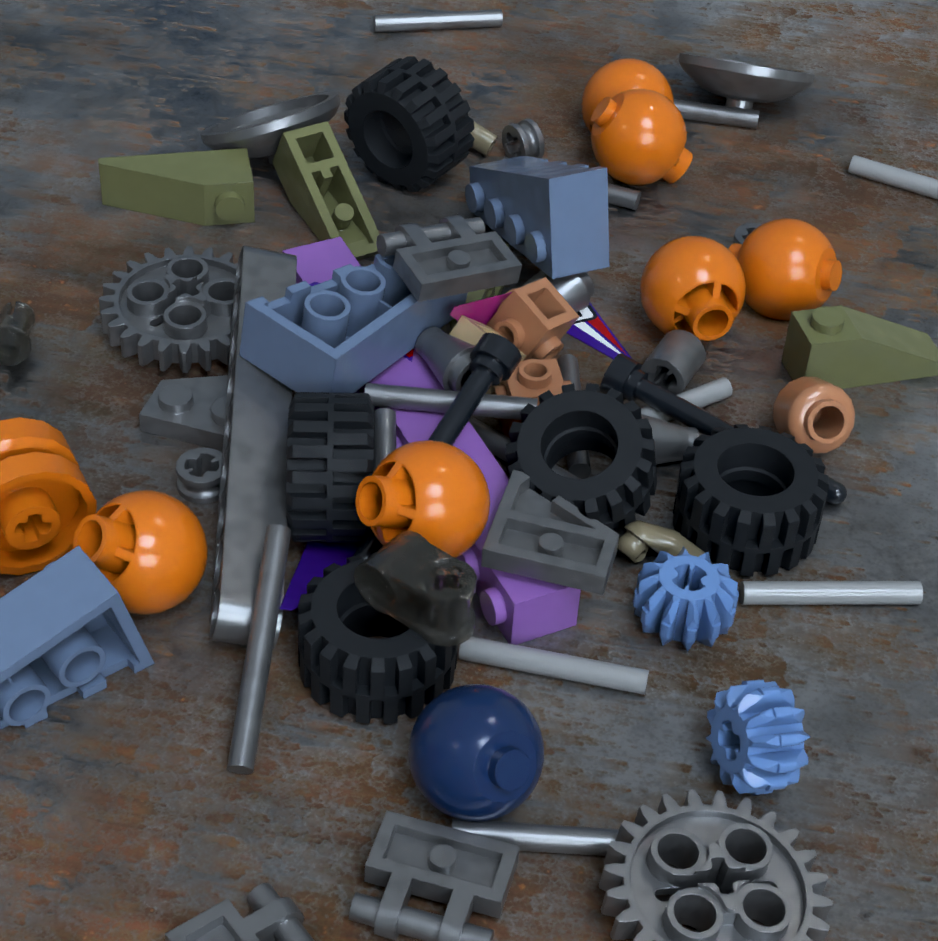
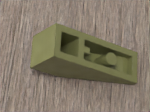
[272,121,380,261]
[98,148,255,226]
[781,305,938,389]

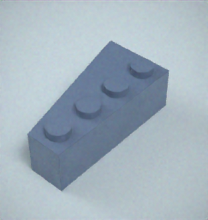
[465,156,610,279]
[239,254,468,393]
[0,545,155,730]

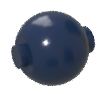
[408,684,544,822]

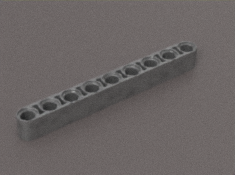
[210,245,297,649]

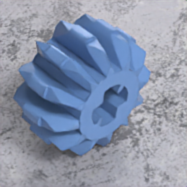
[633,546,739,652]
[706,679,810,795]

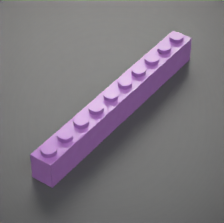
[282,236,581,645]

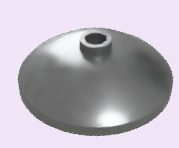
[679,53,815,110]
[200,92,341,164]

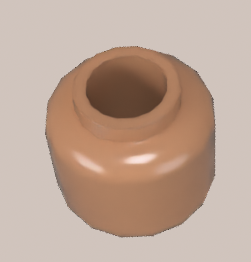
[773,377,855,453]

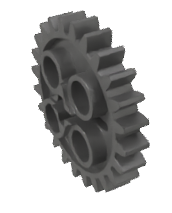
[99,246,238,373]
[599,789,833,941]

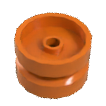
[0,417,97,575]

